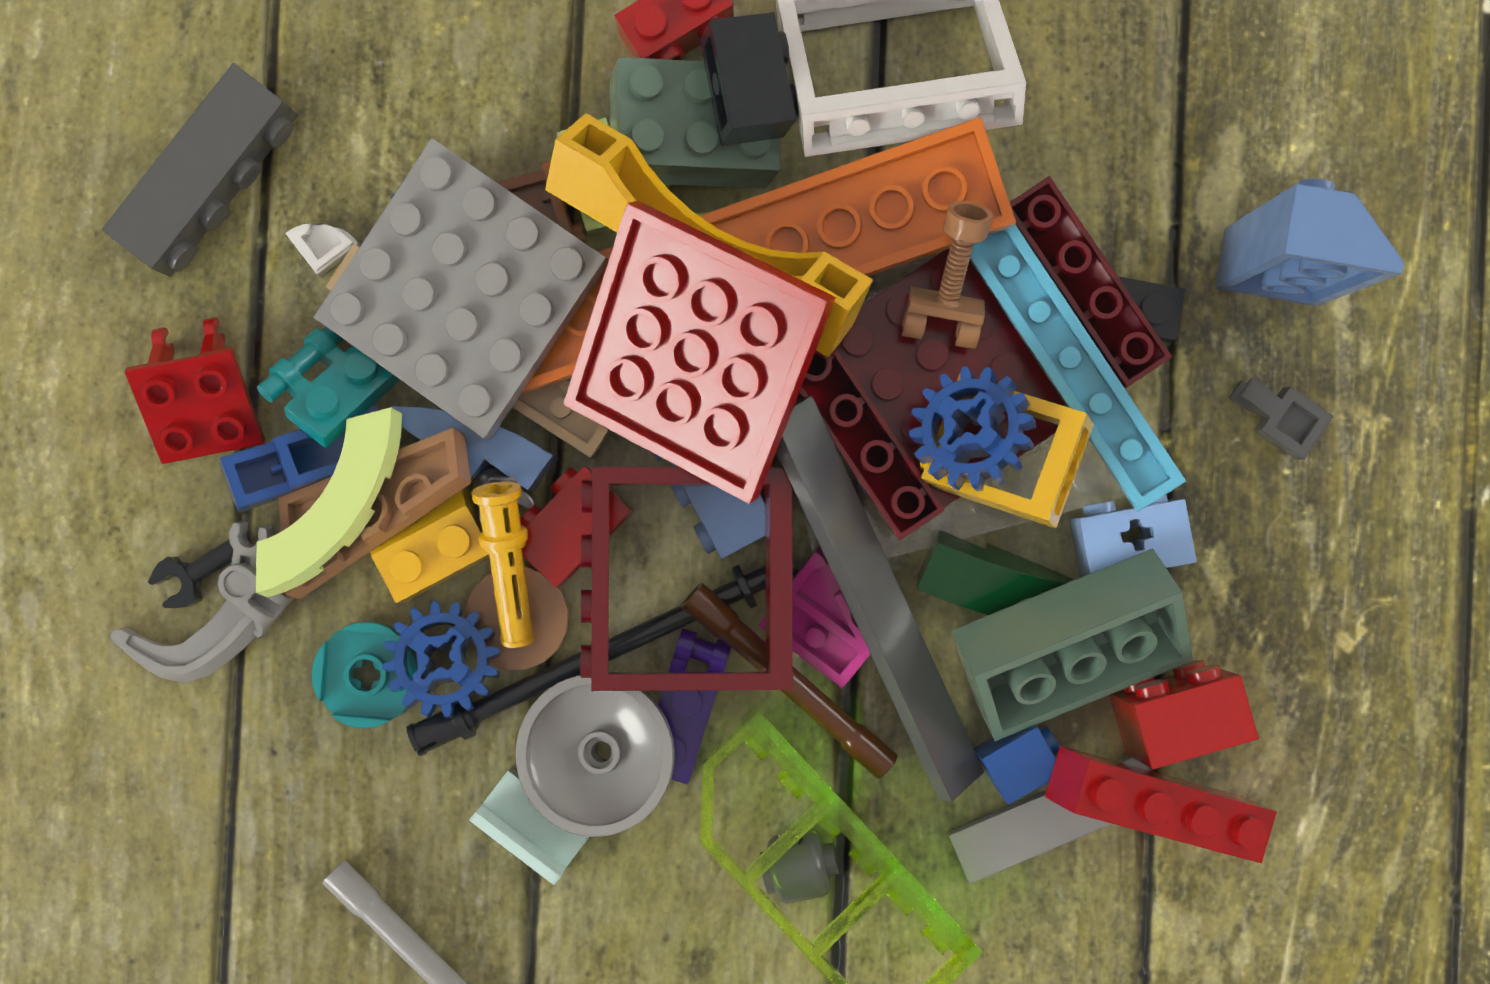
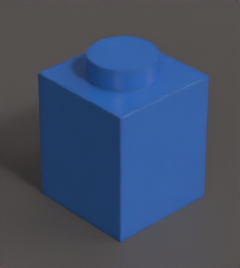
[974,725,1060,805]

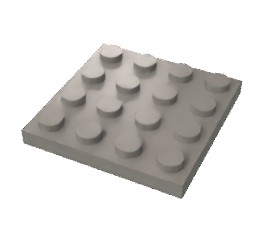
[314,138,609,440]

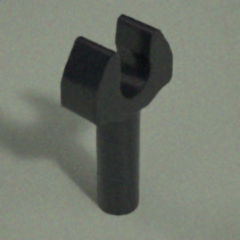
[148,540,233,608]

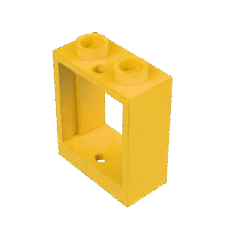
[920,374,1094,529]

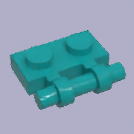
[257,327,400,448]

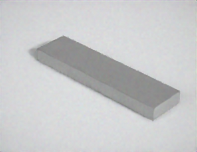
[947,755,1149,884]

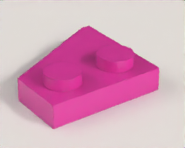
[758,544,870,688]

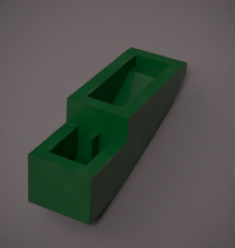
[917,529,1073,615]

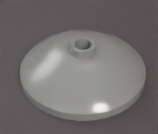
[516,675,675,837]

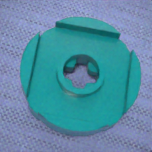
[312,621,418,728]

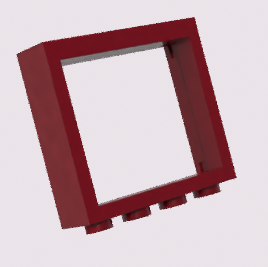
[580,467,793,691]

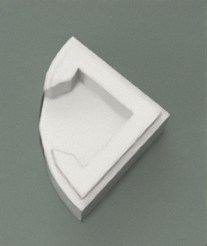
[286,224,361,277]

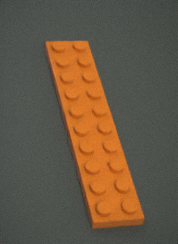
[520,117,1016,396]

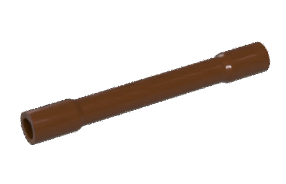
[681,583,898,779]

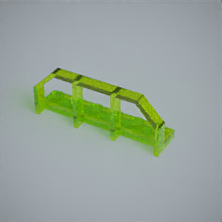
[700,706,983,984]

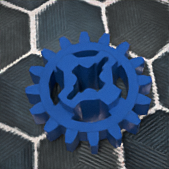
[909,366,1036,492]
[382,601,501,718]

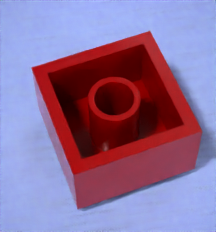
[1109,660,1259,770]

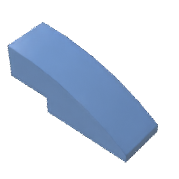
[391,406,559,491]

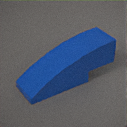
[220,405,379,513]

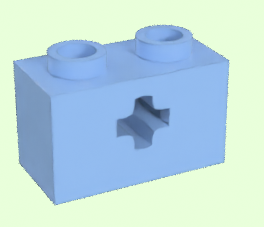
[1069,494,1197,577]

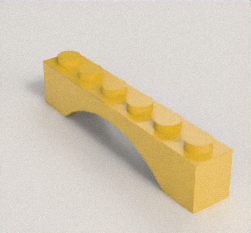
[545,113,873,357]

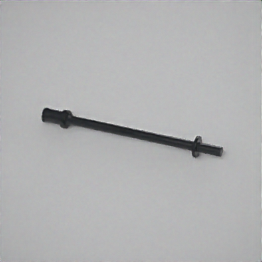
[406,559,798,757]

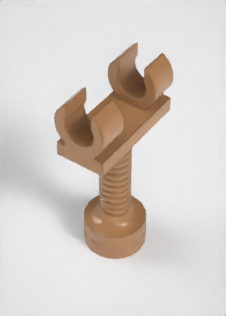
[901,201,993,349]

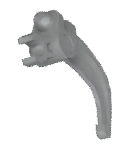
[110,520,294,683]

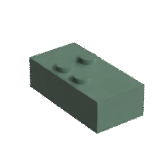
[951,548,1193,741]

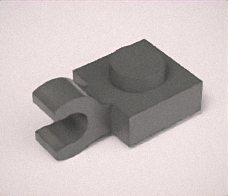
[1229,378,1333,460]

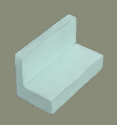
[469,768,589,885]

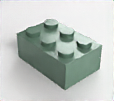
[610,57,780,189]

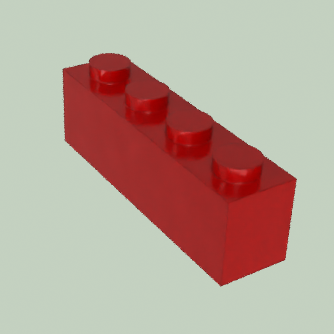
[1045,746,1277,864]

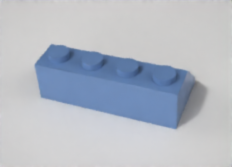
[1215,178,1404,306]

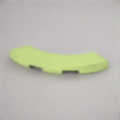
[256,407,402,597]

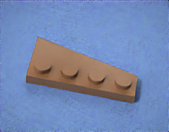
[278,428,471,600]

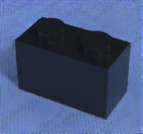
[700,12,798,146]

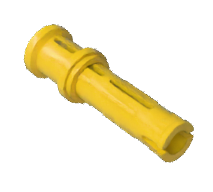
[471,481,535,648]

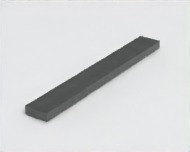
[776,396,984,802]

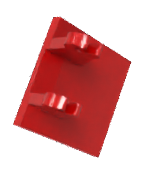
[124,317,266,464]

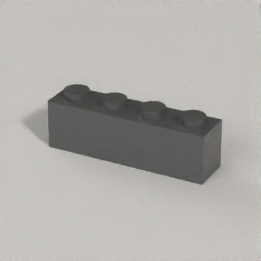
[101,63,298,277]

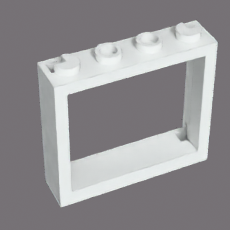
[776,0,1026,157]

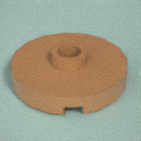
[464,567,570,670]

